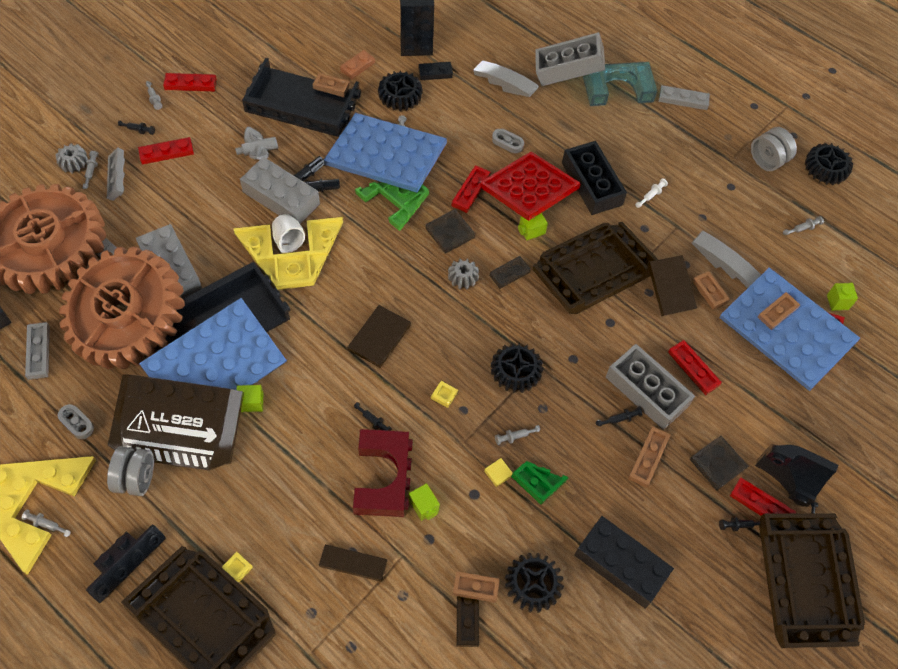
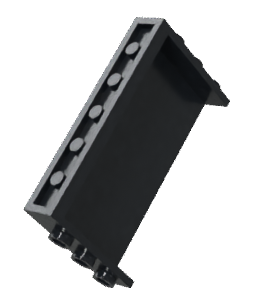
[242,58,361,137]
[165,261,291,344]

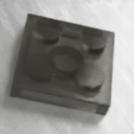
[425,209,475,254]
[689,436,749,491]

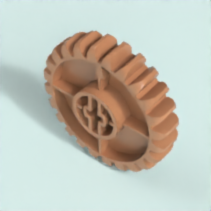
[0,184,106,294]
[59,246,185,369]

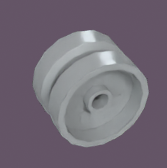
[751,127,797,171]
[107,446,154,496]

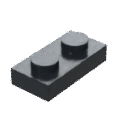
[418,62,453,80]

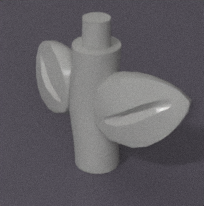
[235,127,278,160]

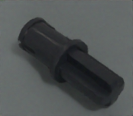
[293,156,325,181]
[305,178,340,193]

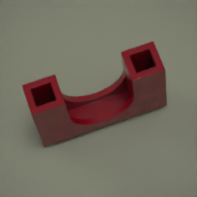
[353,429,413,517]

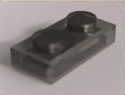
[489,256,531,289]

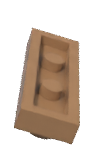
[628,426,671,488]

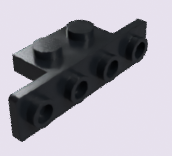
[86,524,166,603]

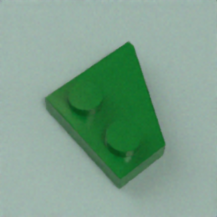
[511,461,568,505]

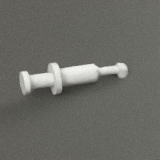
[636,178,668,208]

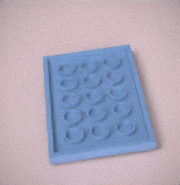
[324,113,447,193]
[719,267,860,391]
[139,298,287,390]

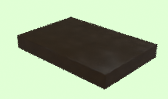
[647,255,697,316]
[347,305,411,368]

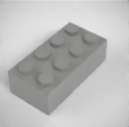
[536,32,605,86]
[240,157,320,224]
[136,224,202,299]
[606,344,695,430]

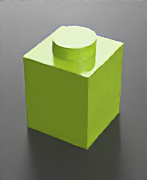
[518,213,548,241]
[827,283,858,311]
[236,385,264,412]
[409,483,440,521]

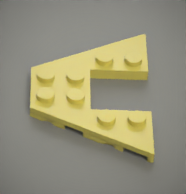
[233,217,343,290]
[0,456,96,575]

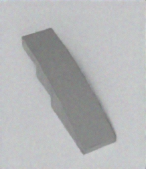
[473,60,539,97]
[692,231,761,288]

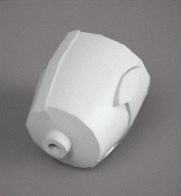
[272,214,305,253]

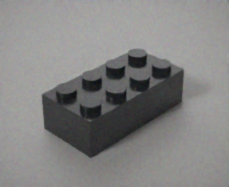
[400,0,435,56]
[562,141,627,215]
[574,516,674,609]

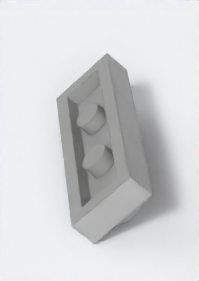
[658,85,710,110]
[107,147,125,201]
[25,322,50,380]

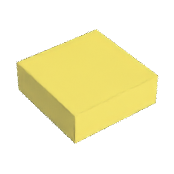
[431,381,458,408]
[484,458,512,487]
[222,552,253,583]

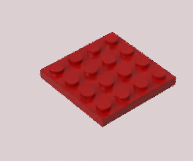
[480,152,580,221]

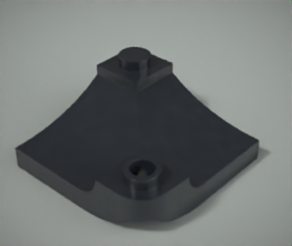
[755,444,839,507]

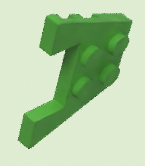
[355,182,429,231]

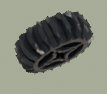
[378,70,423,111]
[805,143,854,186]
[490,342,543,393]
[505,553,564,613]

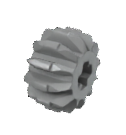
[55,143,88,174]
[448,258,479,290]

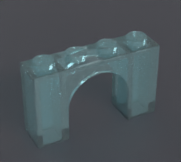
[583,62,657,106]

